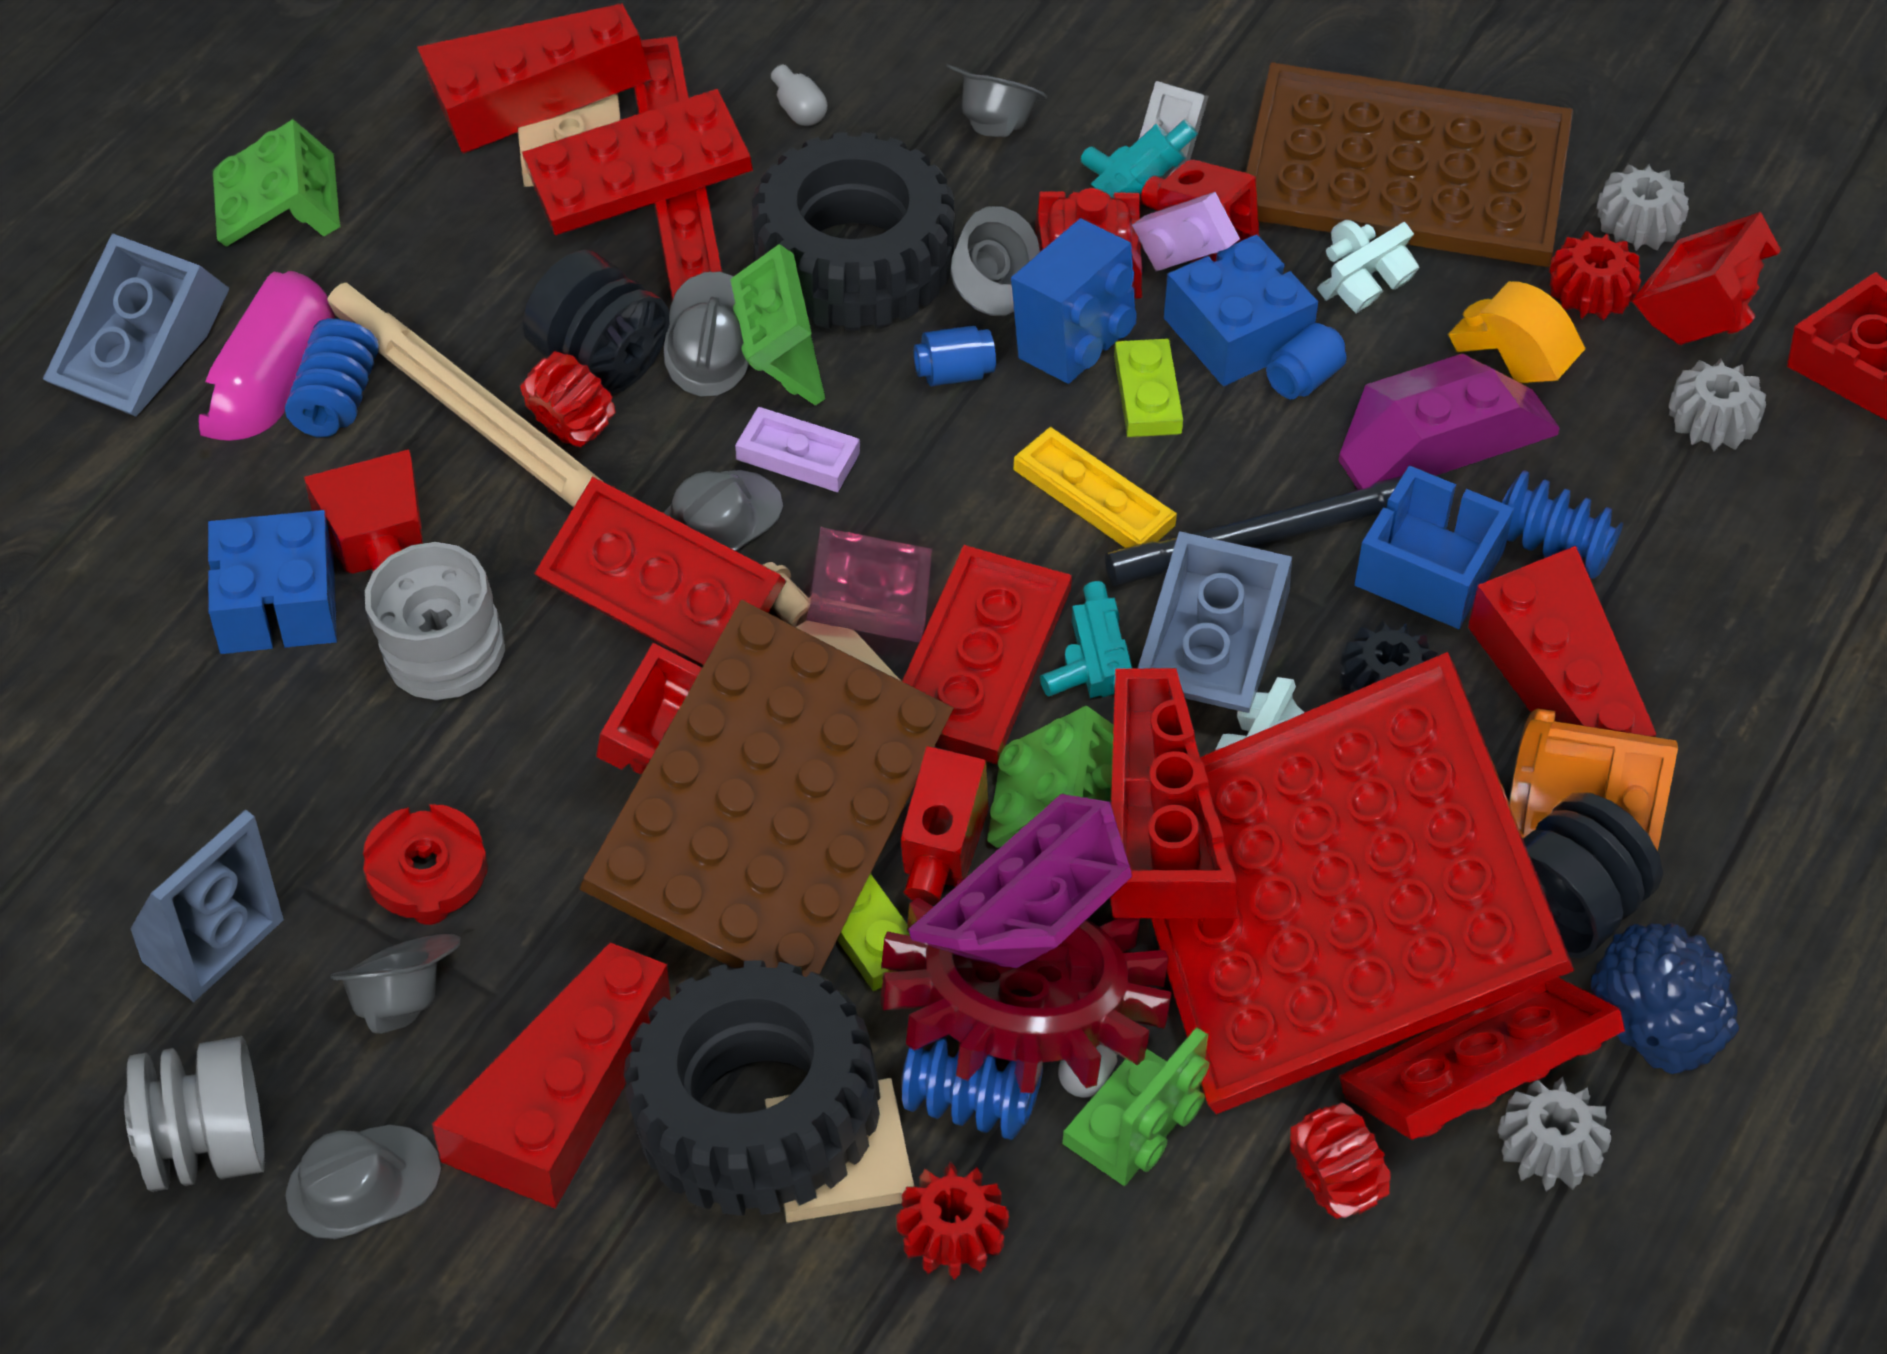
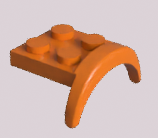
[1509,709,1678,851]

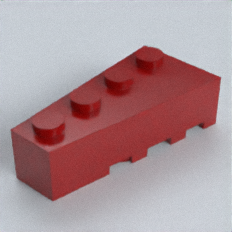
[417,4,652,154]
[1787,272,1887,420]
[1468,546,1657,737]
[1111,668,1238,918]
[432,942,671,1209]

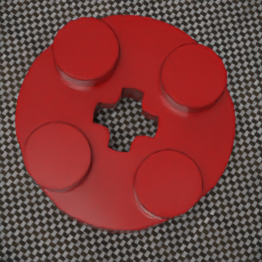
[363,804,488,925]

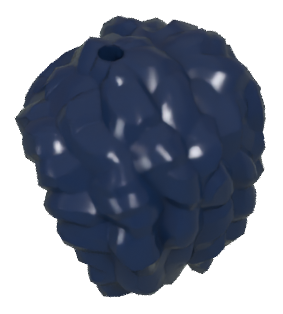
[1590,923,1739,1074]

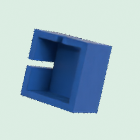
[1011,218,1137,384]
[1164,234,1318,386]
[1354,465,1514,629]
[208,510,337,654]

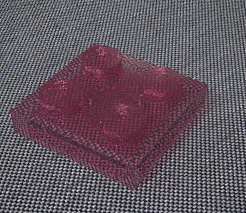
[806,527,932,642]

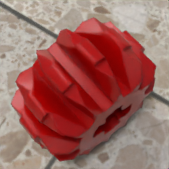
[1549,231,1641,321]
[520,351,616,447]
[1290,1103,1390,1219]
[897,1162,1009,1281]

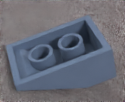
[43,233,230,417]
[1138,531,1292,713]
[130,810,284,1002]

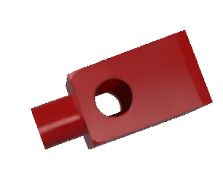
[1141,159,1259,263]
[304,449,423,574]
[901,746,989,905]

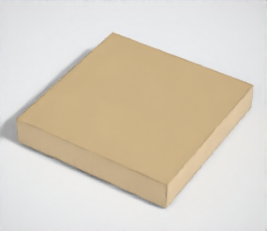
[765,1078,914,1223]

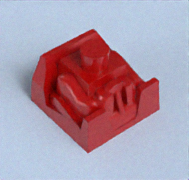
[1035,188,1142,299]
[1632,212,1781,345]
[596,643,702,774]

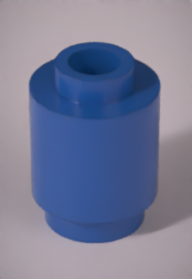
[1266,323,1346,399]
[913,326,996,386]

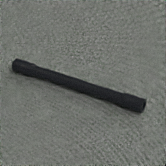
[1105,475,1403,586]

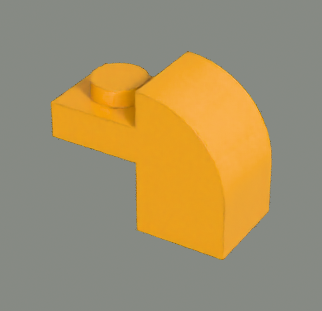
[1448,281,1585,383]

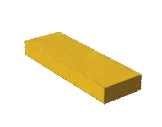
[1013,427,1177,548]

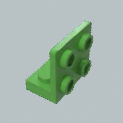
[213,119,340,246]
[730,244,825,405]
[987,705,1114,848]
[1062,1028,1210,1186]

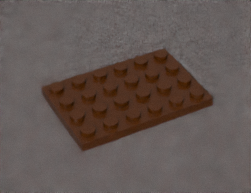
[1246,62,1573,267]
[579,600,954,977]

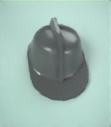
[946,64,1047,137]
[950,206,1040,316]
[664,272,749,397]
[664,470,783,552]
[330,934,461,1034]
[286,1125,441,1239]

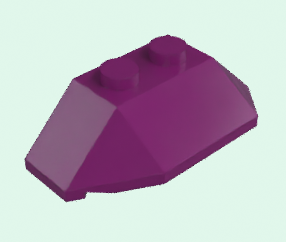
[1339,354,1560,490]
[908,794,1132,968]

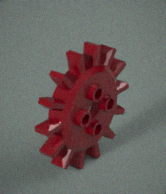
[880,878,1172,1093]

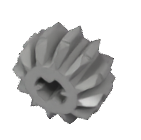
[1597,164,1689,251]
[1669,358,1766,452]
[1498,1077,1611,1191]

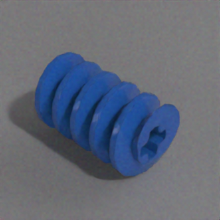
[284,318,379,438]
[1502,470,1623,579]
[902,1036,1043,1140]

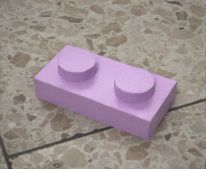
[1132,192,1240,271]
[735,407,860,492]

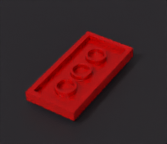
[522,89,753,235]
[534,476,786,667]
[902,545,1072,764]
[1339,977,1625,1140]

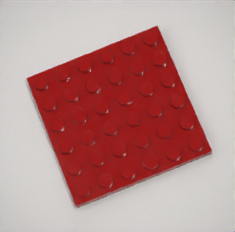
[1151,652,1575,1114]

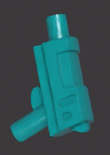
[1081,119,1198,201]
[1040,581,1133,698]

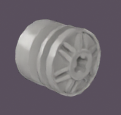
[365,542,505,700]
[124,1036,265,1192]

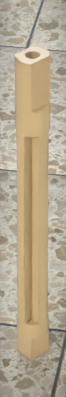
[327,282,602,507]

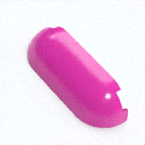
[199,271,335,440]

